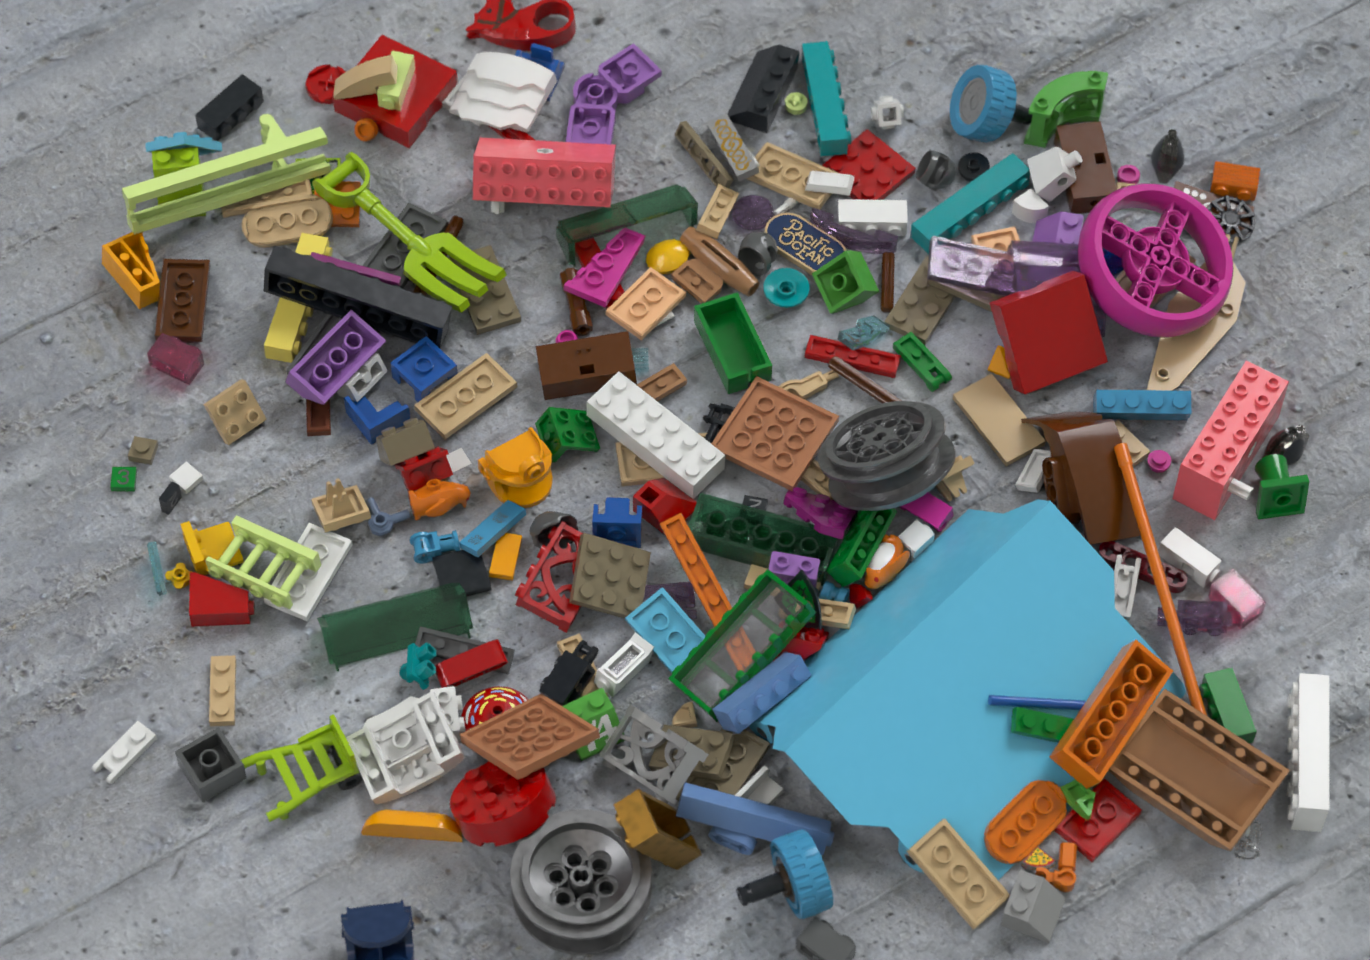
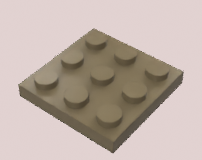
[569,533,651,619]

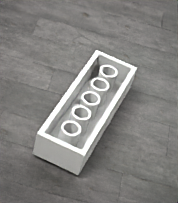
[587,371,725,499]
[1287,673,1329,832]

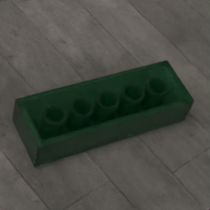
[688,493,839,586]

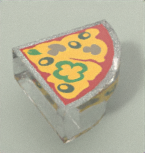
[1021,845,1057,871]

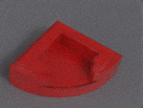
[849,584,873,609]

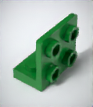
[535,407,600,463]

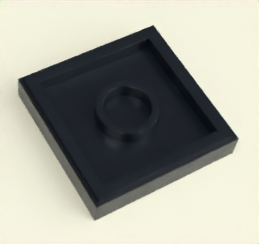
[432,550,492,602]

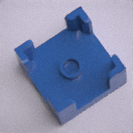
[390,336,458,402]

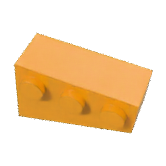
[102,232,160,309]

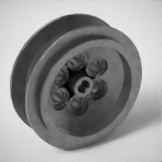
[818,401,956,511]
[510,809,652,955]

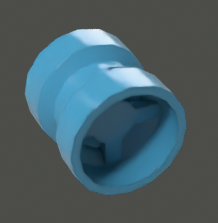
[819,581,850,602]

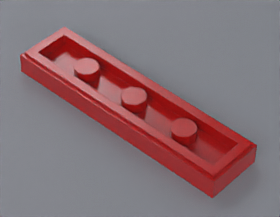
[804,335,901,378]

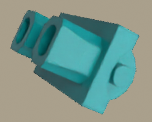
[399,643,436,690]

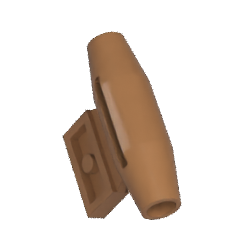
[671,226,760,304]

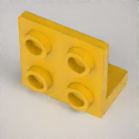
[180,521,244,575]

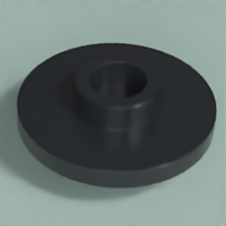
[958,152,990,181]

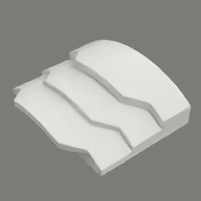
[449,52,557,133]
[346,691,465,805]

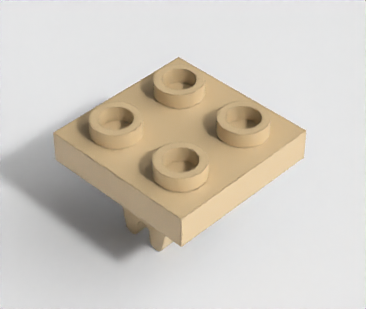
[203,379,267,445]
[936,455,975,502]
[311,478,371,533]

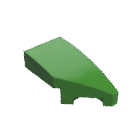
[1060,779,1096,820]

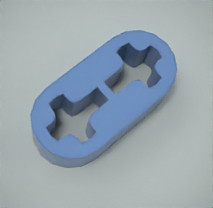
[708,826,757,855]

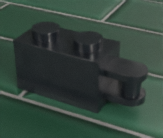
[539,640,599,706]

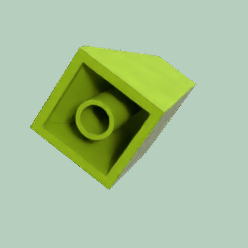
[152,147,206,218]

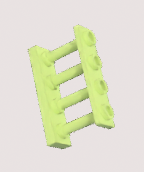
[205,515,322,609]

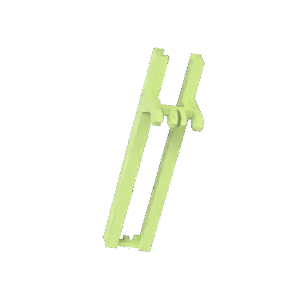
[122,114,331,234]

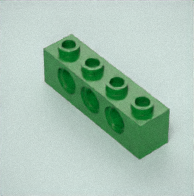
[826,508,897,587]

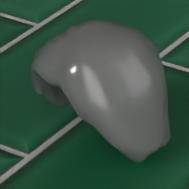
[529,511,578,549]

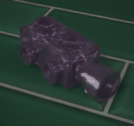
[1157,600,1232,636]

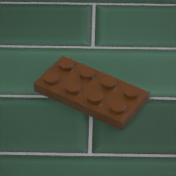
[155,259,211,342]

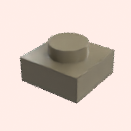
[128,436,158,465]

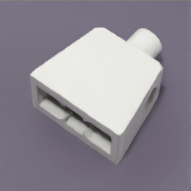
[1027,147,1082,202]

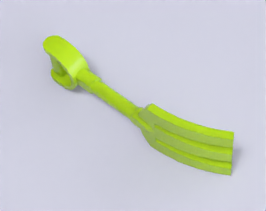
[312,152,507,313]

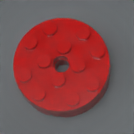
[450,761,556,846]

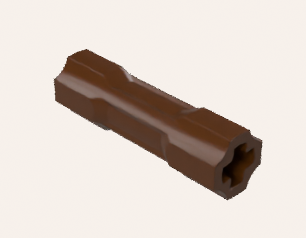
[560,268,593,336]

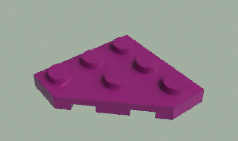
[783,487,858,539]

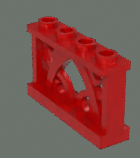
[515,521,583,633]

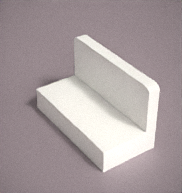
[735,765,783,805]

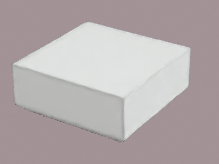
[169,461,204,494]

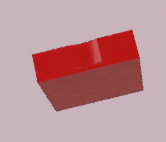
[332,34,458,149]
[990,271,1108,394]

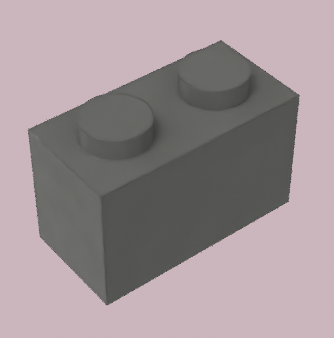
[795,917,856,960]

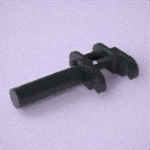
[703,403,735,443]

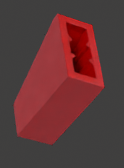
[189,572,255,627]

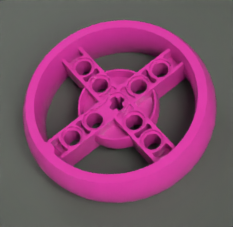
[1078,183,1233,338]

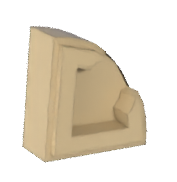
[672,701,697,728]

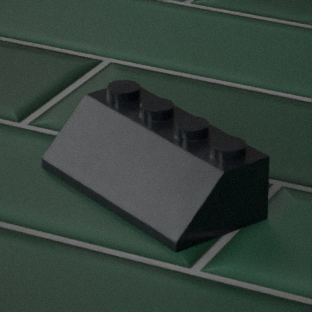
[727,44,799,133]

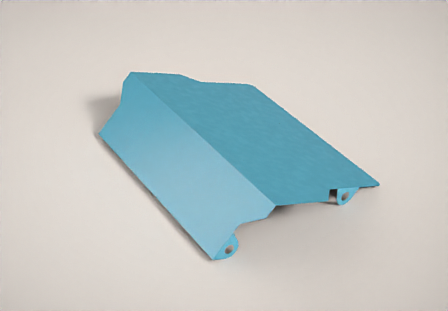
[749,499,1186,880]

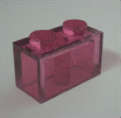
[147,333,204,385]
[1208,569,1266,629]

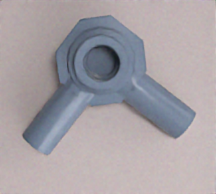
[365,497,411,536]

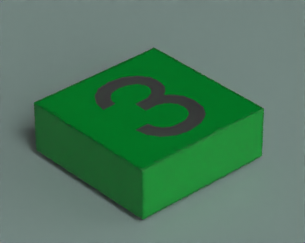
[110,467,137,492]

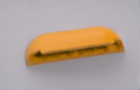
[362,809,463,842]

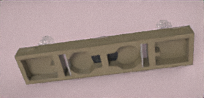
[675,121,738,188]

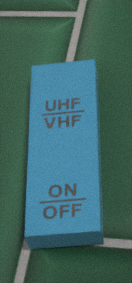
[459,500,527,557]

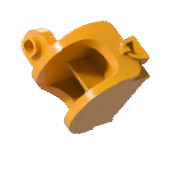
[478,427,553,508]

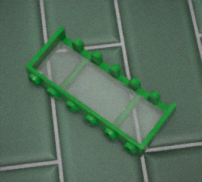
[668,569,816,722]

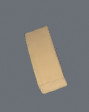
[334,55,398,100]

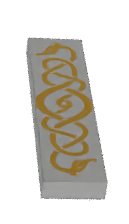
[706,113,760,181]

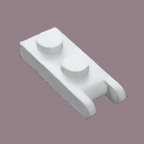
[1114,554,1141,621]
[92,721,157,784]

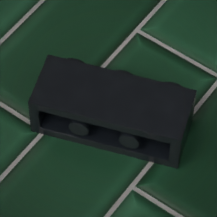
[195,74,264,141]

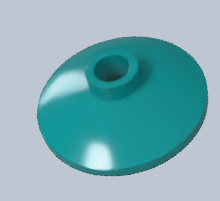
[763,268,810,308]

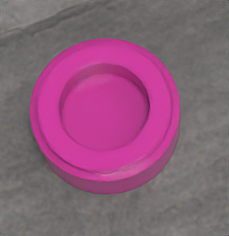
[1117,165,1140,184]

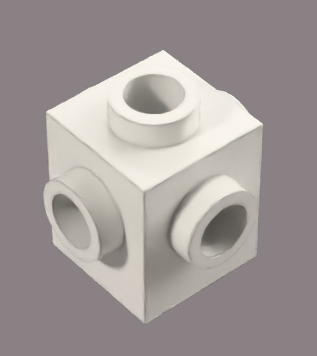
[871,96,904,129]

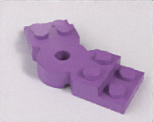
[566,43,662,144]

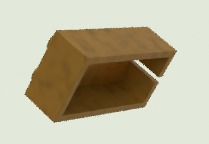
[613,789,702,870]

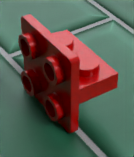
[395,446,453,491]

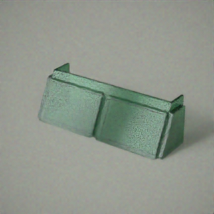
[556,184,698,267]
[317,582,473,672]

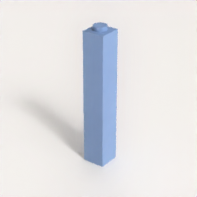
[676,782,834,855]

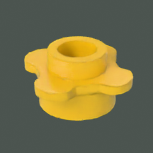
[165,563,192,589]

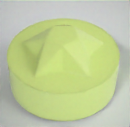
[785,92,808,115]

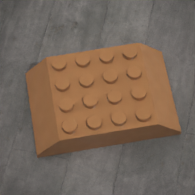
[1109,689,1290,851]

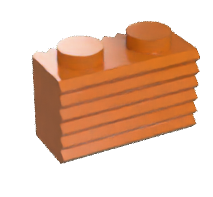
[1210,161,1260,201]

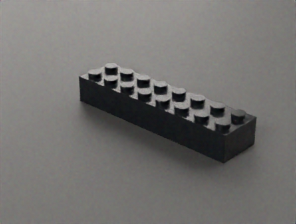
[263,246,452,349]

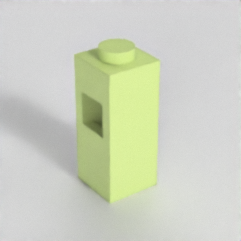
[377,51,415,111]

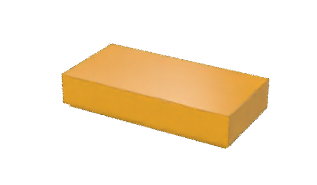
[489,533,523,581]

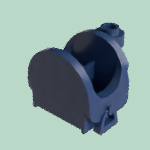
[341,900,415,960]

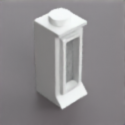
[594,632,654,697]

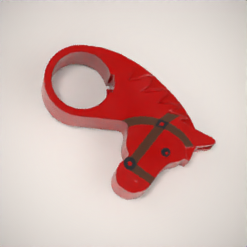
[466,0,576,51]

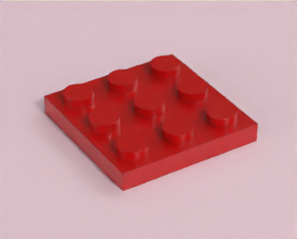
[822,129,916,200]

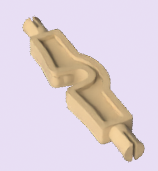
[778,370,839,400]

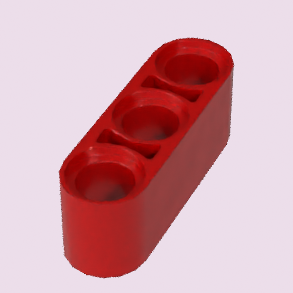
[435,639,508,688]

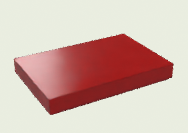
[1054,778,1142,863]

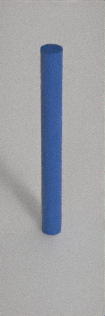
[988,695,1085,710]

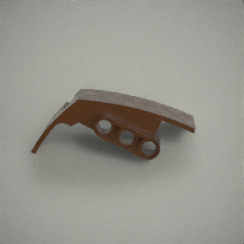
[1021,411,1141,545]

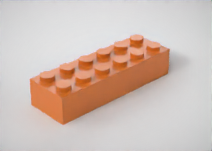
[1049,640,1173,789]

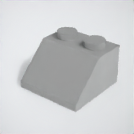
[1001,870,1066,943]

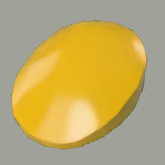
[646,239,689,274]

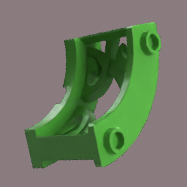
[1024,71,1108,148]

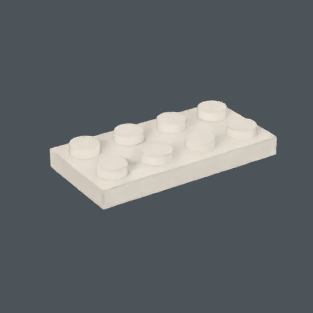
[263,523,353,621]

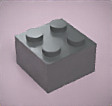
[175,727,247,802]

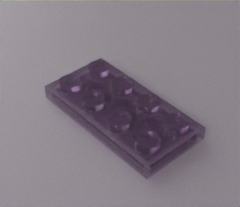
[927,236,1021,296]

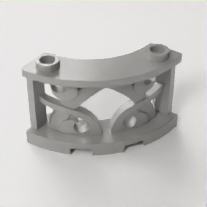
[599,704,709,805]

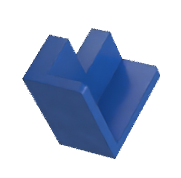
[344,396,411,445]

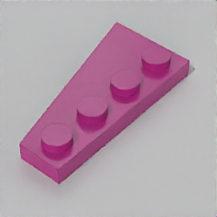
[564,227,645,308]

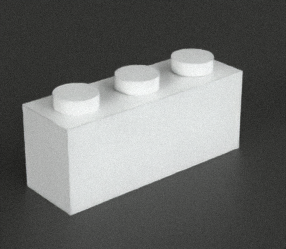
[837,199,908,237]

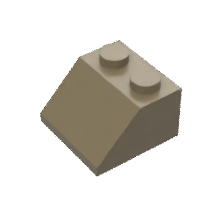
[376,418,435,466]

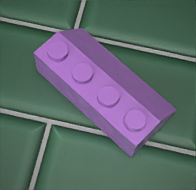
[1024,211,1084,291]
[285,310,386,405]

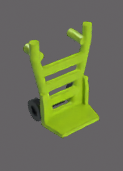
[241,714,362,822]

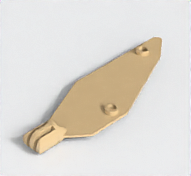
[1147,234,1246,391]

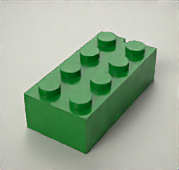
[694,292,772,395]

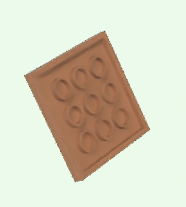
[711,376,839,491]
[460,694,600,780]

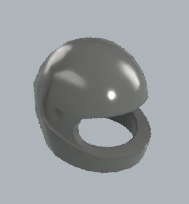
[916,150,956,189]
[738,231,778,276]

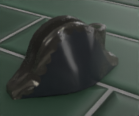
[1151,129,1185,184]
[1262,425,1309,465]

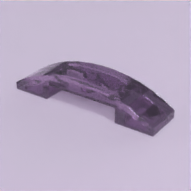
[810,207,898,254]

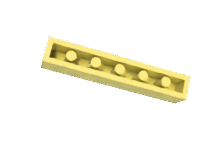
[264,233,333,363]

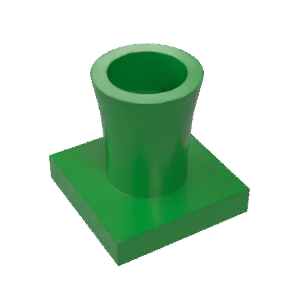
[1255,454,1310,520]

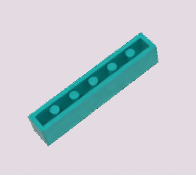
[801,41,851,157]
[910,153,1031,254]

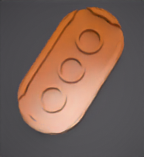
[984,780,1067,864]

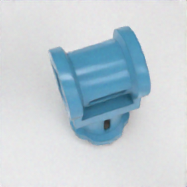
[409,530,460,564]

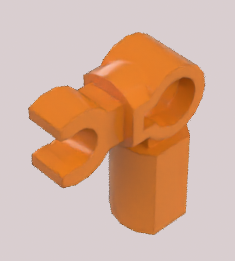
[1035,842,1077,892]

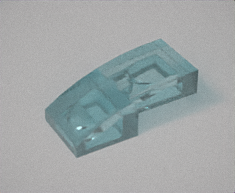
[837,315,890,350]

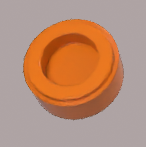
[354,118,378,142]

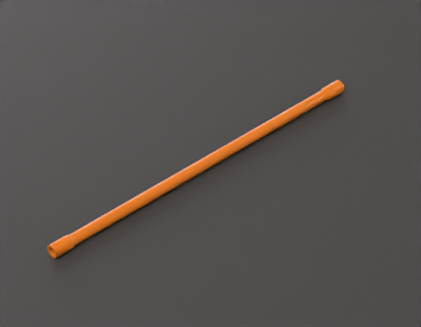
[1114,443,1207,716]

